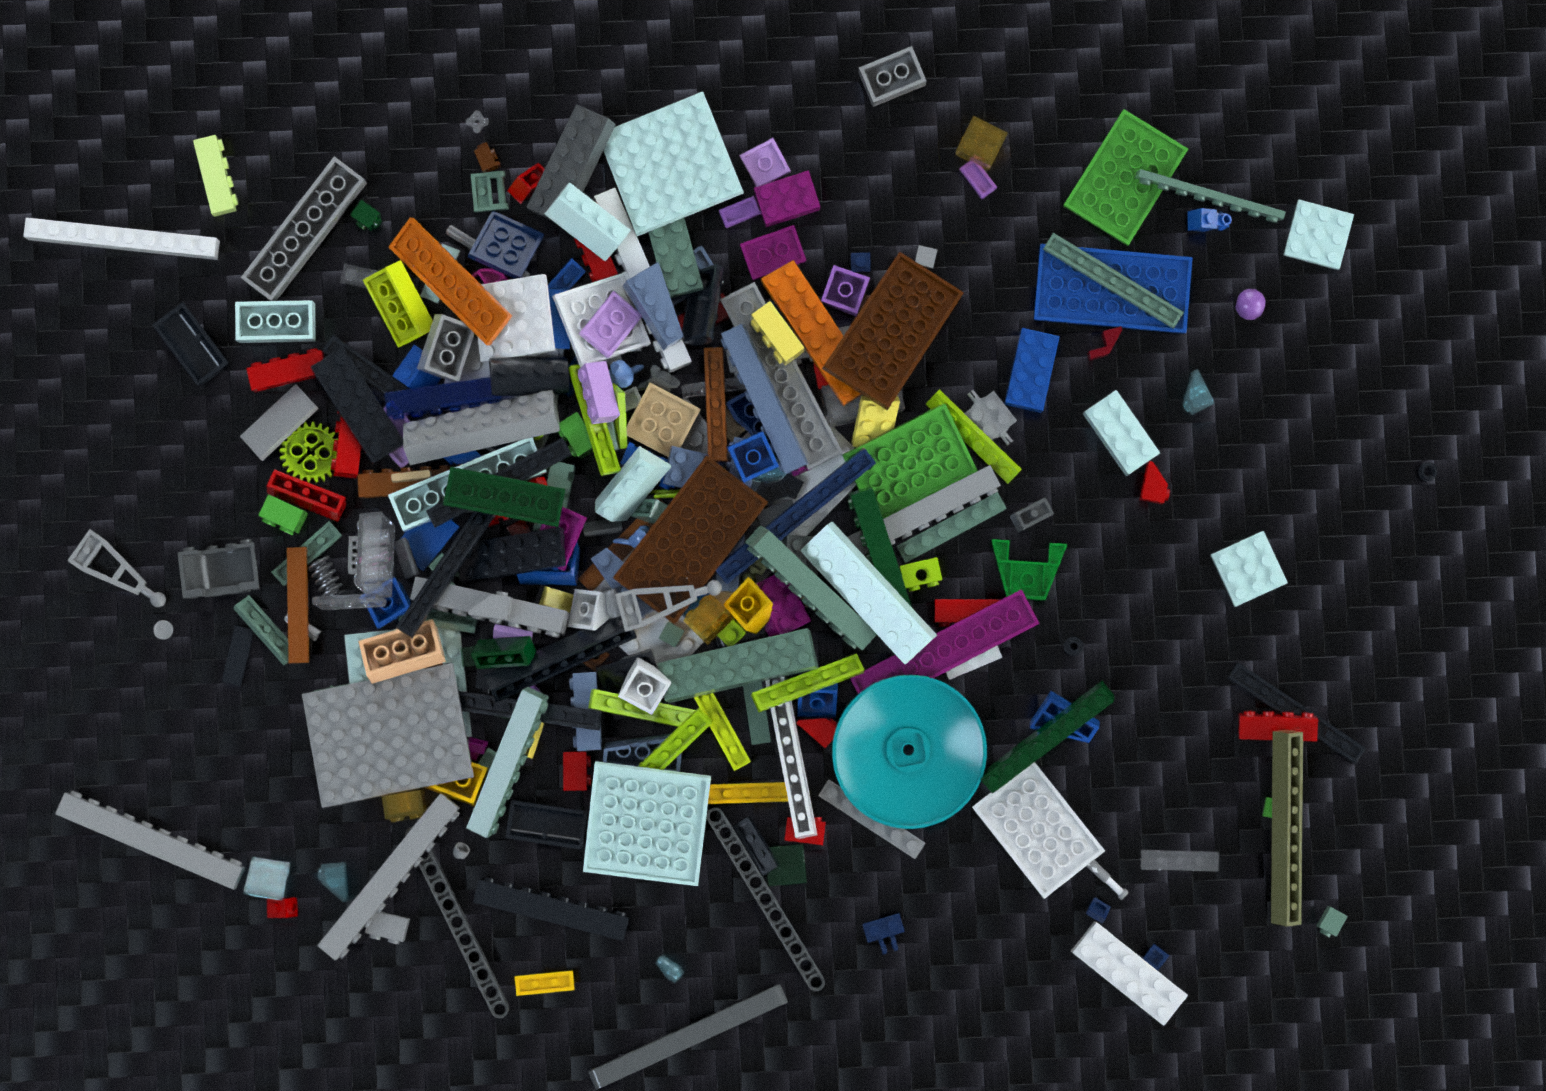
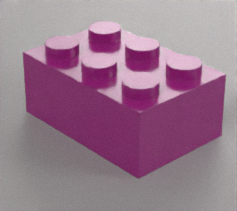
[754,170,820,227]
[756,575,811,637]

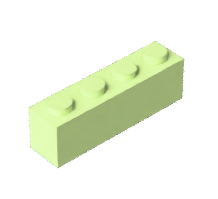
[193,135,238,217]

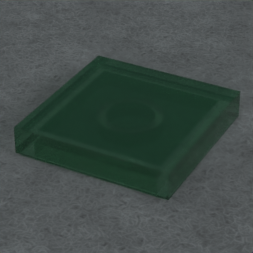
[767,844,807,886]

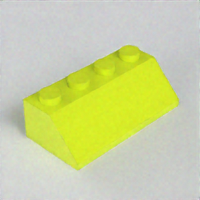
[363,260,433,348]

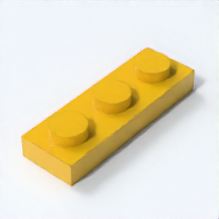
[515,970,575,996]

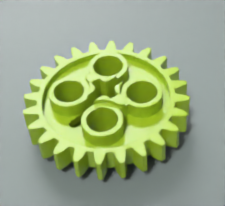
[280,422,338,484]

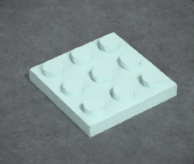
[1283,200,1354,270]
[1211,531,1288,607]

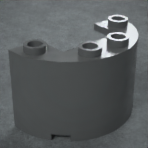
[177,539,260,599]

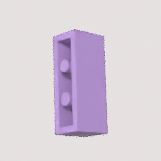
[578,361,620,424]

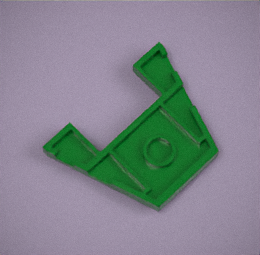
[992,539,1067,601]

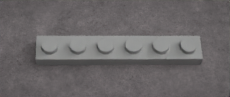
[818,780,925,859]

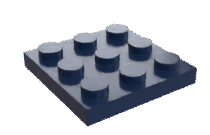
[468,210,544,279]

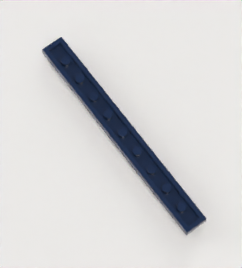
[716,447,876,584]

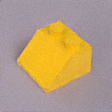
[723,576,773,634]

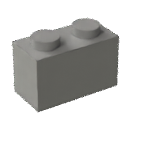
[365,912,410,944]

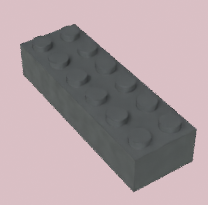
[527,104,616,222]

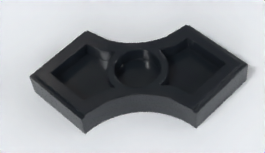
[756,474,804,507]

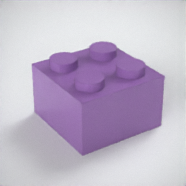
[821,265,870,316]

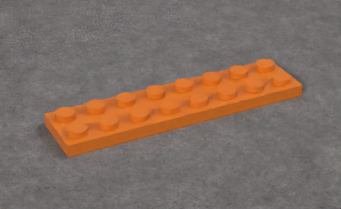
[389,218,512,346]
[761,260,862,406]

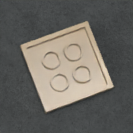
[627,383,701,457]

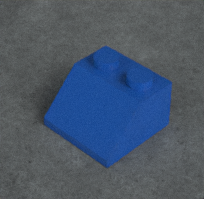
[393,345,441,400]
[362,577,411,629]
[797,673,838,719]

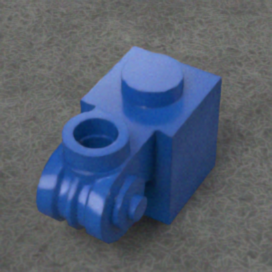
[1188,208,1232,232]

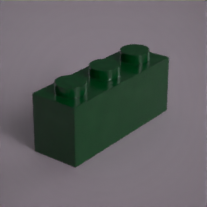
[471,636,536,669]

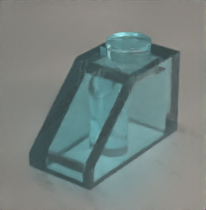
[1183,369,1215,415]
[318,862,349,902]

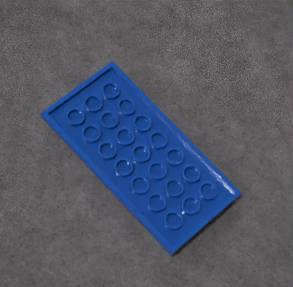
[1034,244,1193,334]

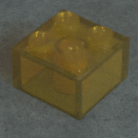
[955,116,1008,171]
[683,594,735,645]
[382,790,427,822]

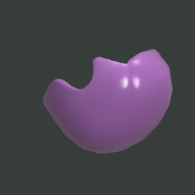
[1235,289,1266,320]

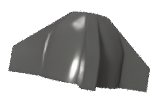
[637,365,680,393]

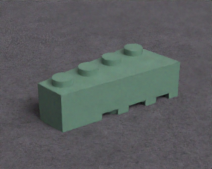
[533,462,576,532]

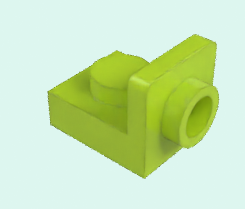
[717,619,747,647]

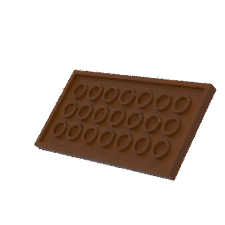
[822,252,964,410]
[613,455,768,625]

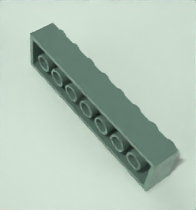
[745,525,877,650]
[657,628,818,703]

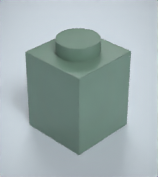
[1317,906,1348,938]

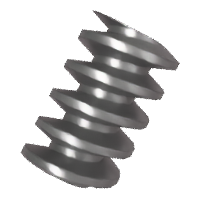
[308,556,345,599]

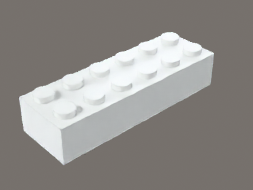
[1071,921,1188,1026]

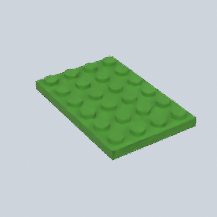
[1063,109,1188,246]
[842,403,978,519]

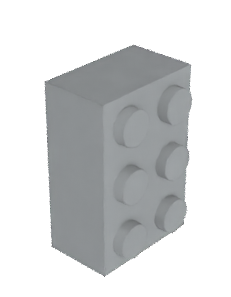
[858,46,926,107]
[417,314,475,382]

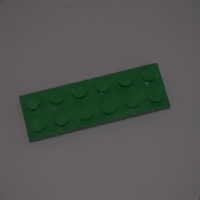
[443,467,566,527]

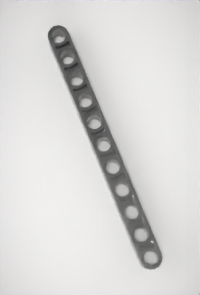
[707,808,825,991]
[405,827,510,1018]
[588,984,788,1090]

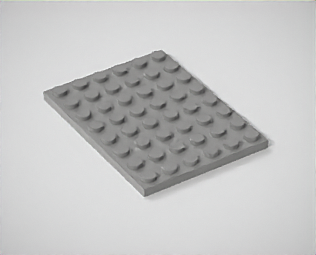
[302,663,474,808]

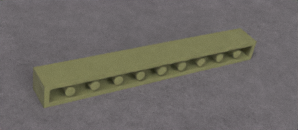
[1271,730,1303,927]

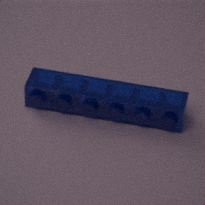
[384,377,504,420]

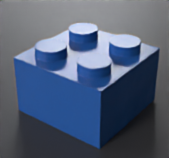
[727,431,779,483]

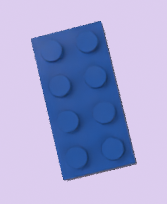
[1004,328,1060,413]

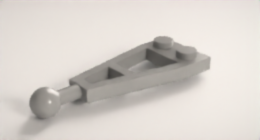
[68,529,166,607]
[615,580,722,632]

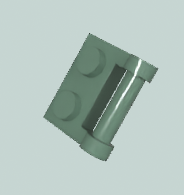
[471,171,509,213]

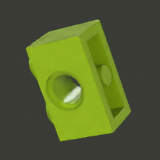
[899,557,942,592]

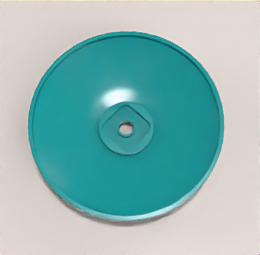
[832,674,987,829]

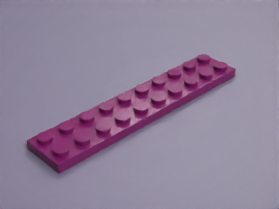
[850,589,1039,694]

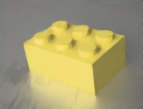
[751,301,804,366]

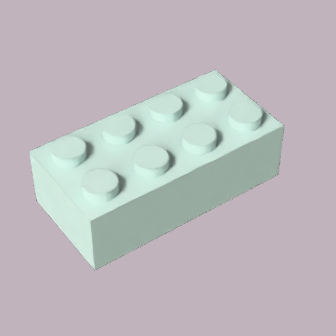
[235,301,316,343]
[1083,390,1160,476]

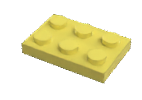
[852,396,900,447]

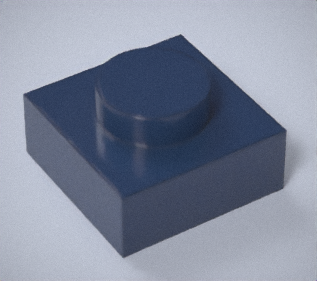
[851,253,871,273]
[1086,897,1111,923]
[1142,943,1169,971]

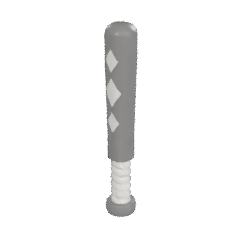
[1086,859,1128,900]

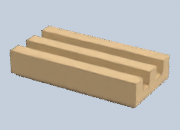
[391,470,432,483]

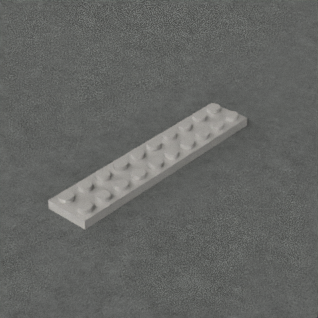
[720,282,843,470]

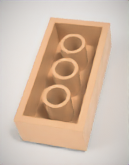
[358,619,446,684]

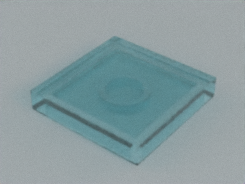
[244,857,291,900]

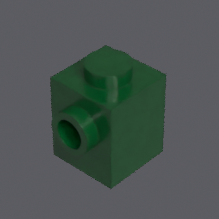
[350,200,382,231]

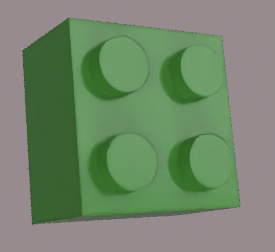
[558,412,593,459]
[259,494,308,535]

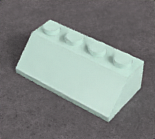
[545,183,631,261]
[595,446,671,522]

